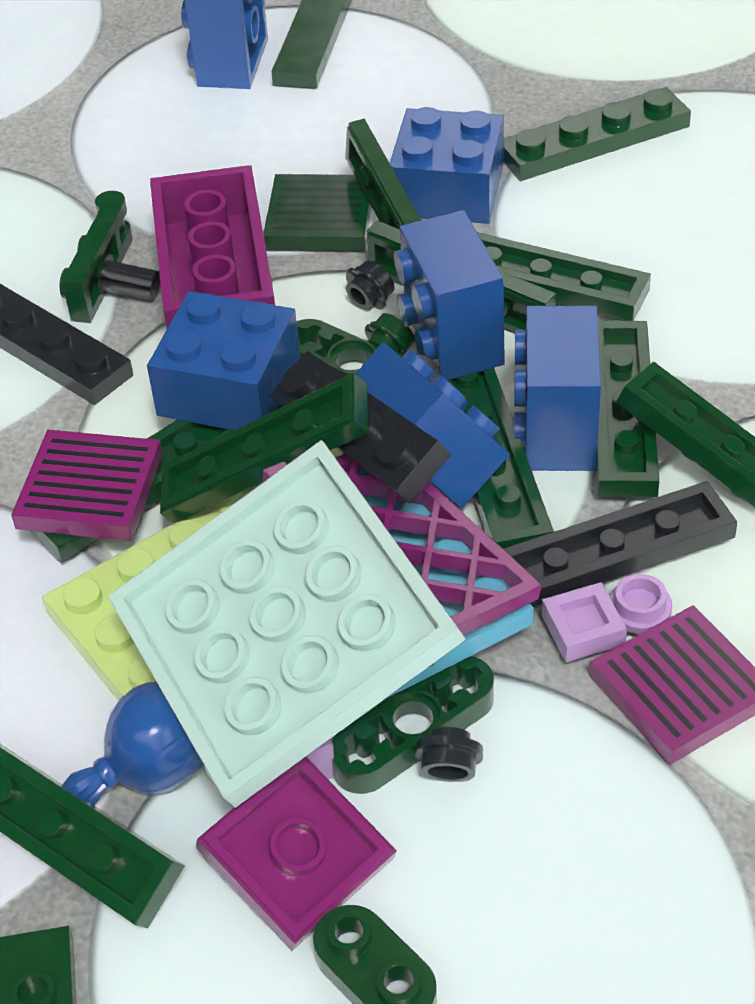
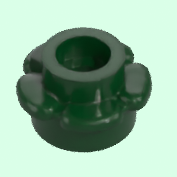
[364,313,415,356]

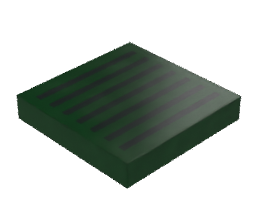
[263,174,371,252]

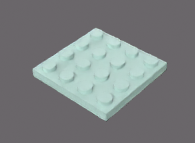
[108,440,466,808]

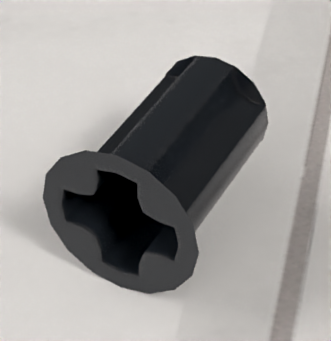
[99,255,161,301]

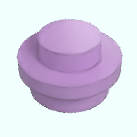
[609,574,672,634]

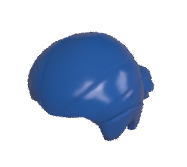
[63,681,203,805]

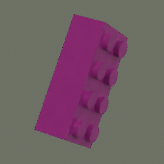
[150,165,275,328]

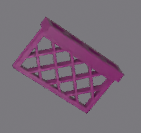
[262,454,542,667]

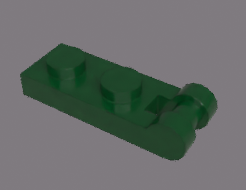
[59,190,133,323]

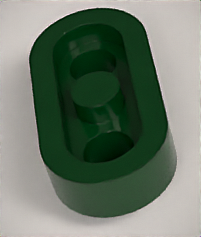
[313,905,437,1004]

